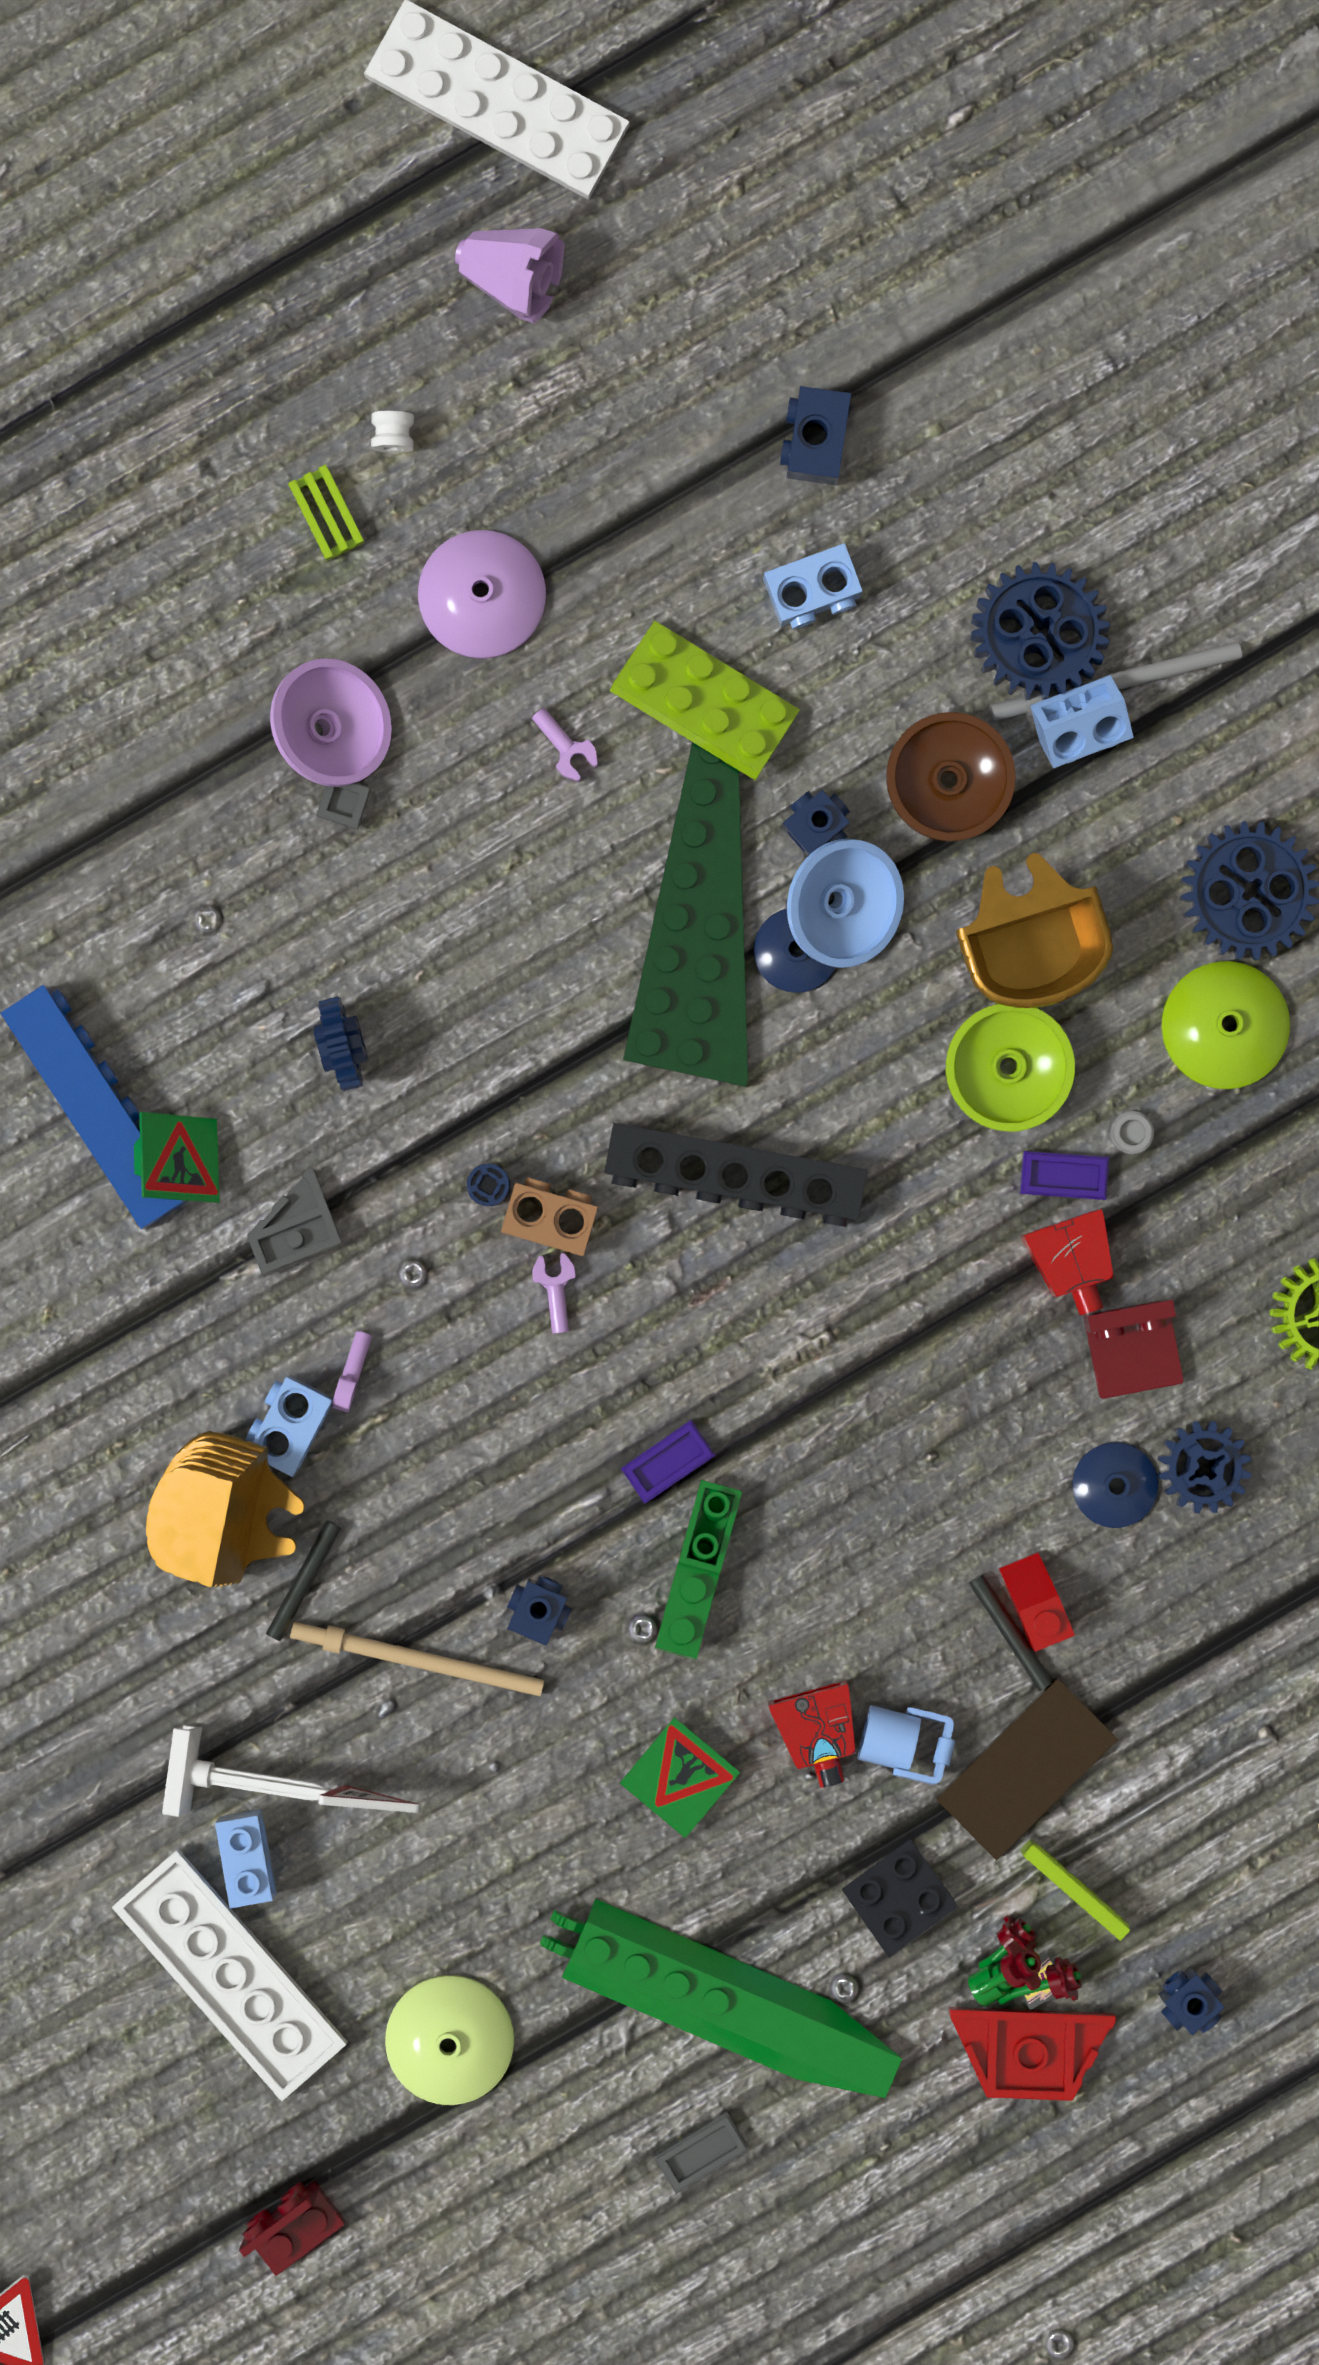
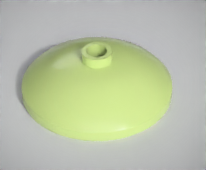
[385,1975,514,2105]

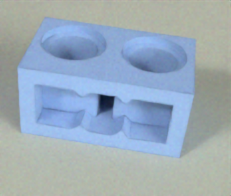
[763,543,863,630]
[1030,675,1133,768]
[245,1376,333,1477]
[215,1809,277,1908]

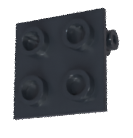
[842,1839,959,1958]

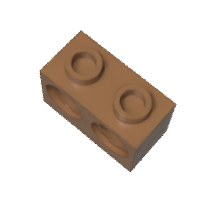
[501,1177,598,1256]

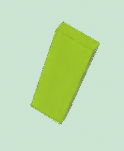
[1020,1839,1130,1941]

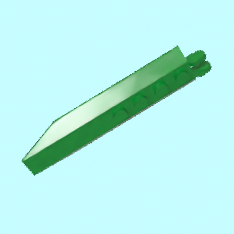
[539,1898,902,2098]

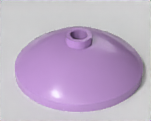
[418,530,546,659]
[270,658,392,787]

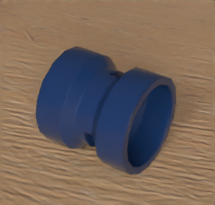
[467,1164,511,1207]

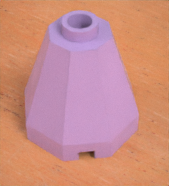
[455,228,565,324]

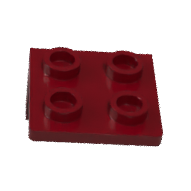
[1083,1299,1183,1399]
[239,2180,346,2276]

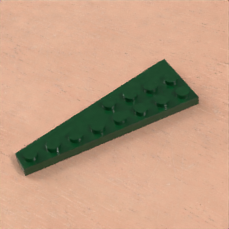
[623,742,748,1087]

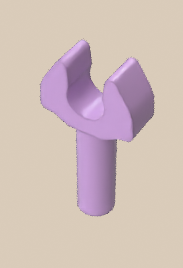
[532,707,598,782]
[532,1253,576,1334]
[332,1331,372,1413]

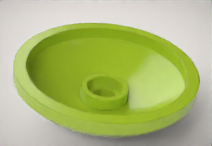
[1161,961,1290,1089]
[945,1004,1075,1132]

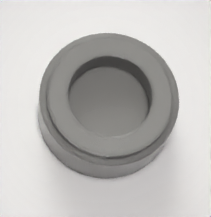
[1110,1111,1154,1154]

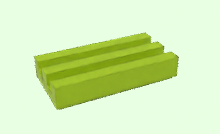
[288,464,365,562]

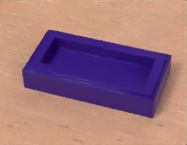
[1020,1151,1109,1200]
[621,1420,715,1503]

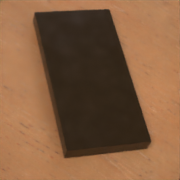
[935,1677,1118,1861]

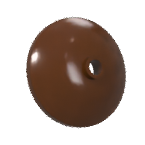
[886,712,1016,842]

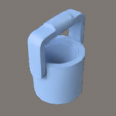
[858,1705,955,1785]

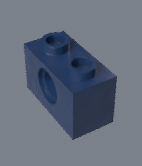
[780,386,851,486]

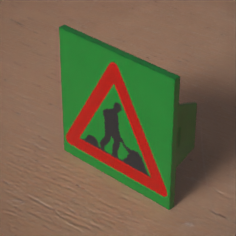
[134,1112,220,1203]
[619,1717,740,1838]

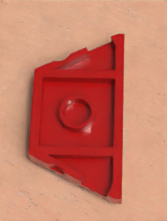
[949,2007,1116,2101]

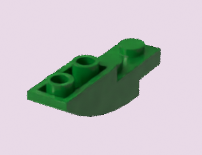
[654,1480,742,1661]

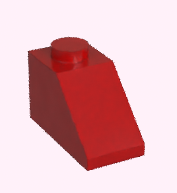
[998,1552,1075,1652]

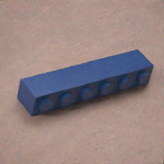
[0,985,189,1229]

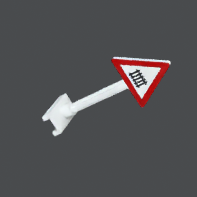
[162,1725,419,1817]
[0,2275,44,2365]

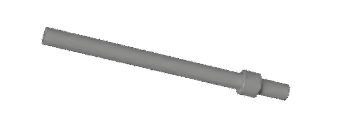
[990,642,1242,721]

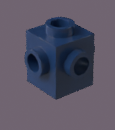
[782,790,850,857]
[507,1575,572,1646]
[1158,1966,1225,2035]

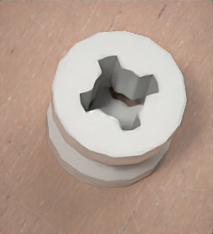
[371,411,414,453]

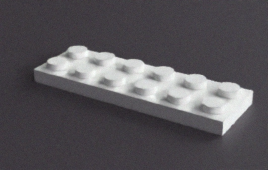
[364,0,630,200]
[111,1849,348,2101]

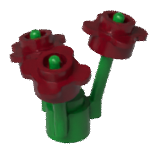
[968,1915,1082,2006]

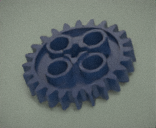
[970,562,1110,700]
[1179,821,1319,961]

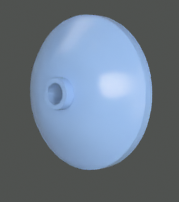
[787,839,904,968]

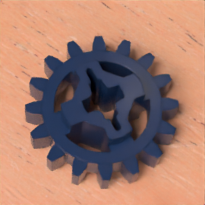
[313,996,368,1091]
[1157,1420,1252,1513]

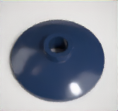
[754,909,835,993]
[1072,1442,1158,1528]

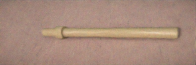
[290,1622,544,1697]

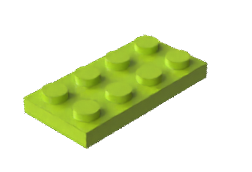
[610,620,800,781]

